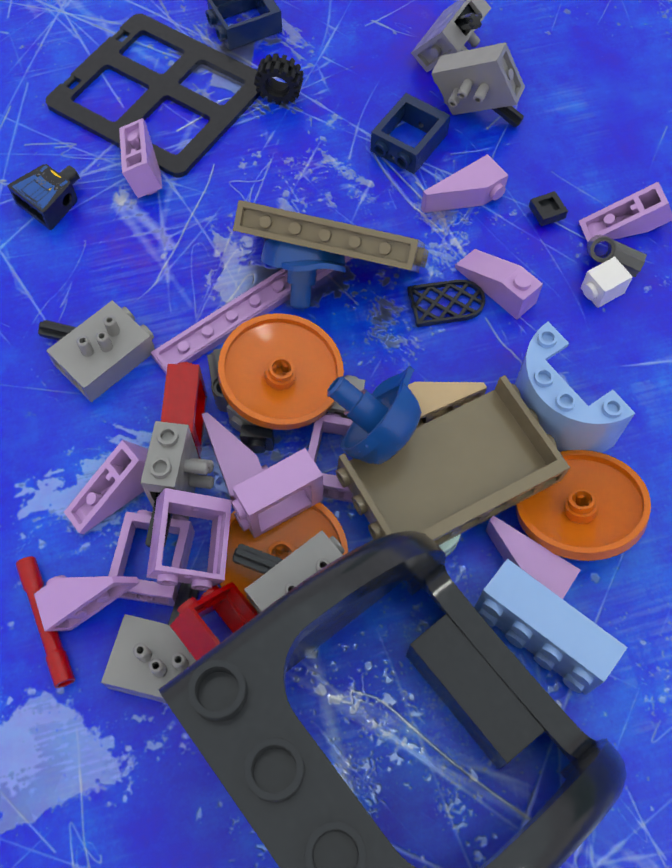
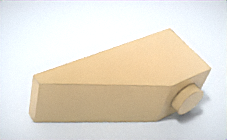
[408,382,487,427]

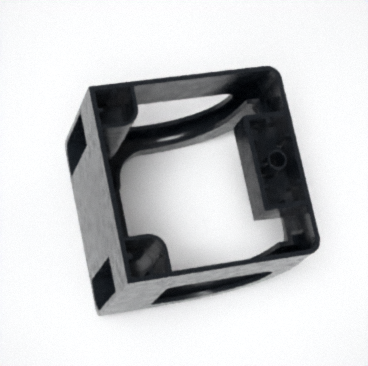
[158,531,627,868]

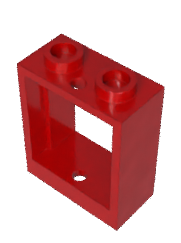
[161,362,207,459]
[170,581,258,661]

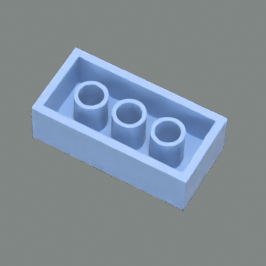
[474,558,628,695]

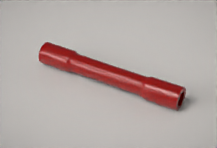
[16,556,75,688]

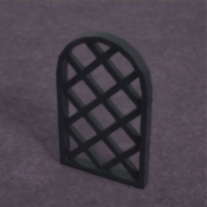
[407,280,485,327]

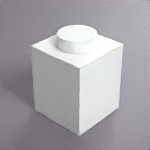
[580,257,633,308]

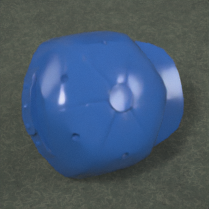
[261,238,346,309]
[327,366,422,464]

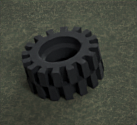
[254,54,304,105]

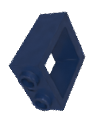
[205,0,282,50]
[370,93,450,174]

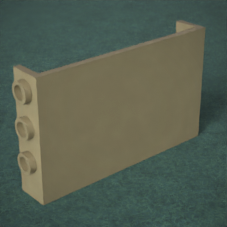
[233,200,429,272]
[335,375,570,546]

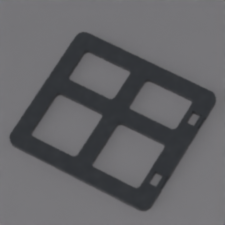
[46,14,261,178]

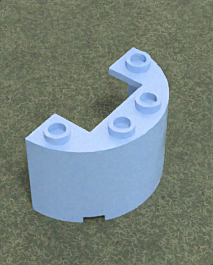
[515,321,635,453]

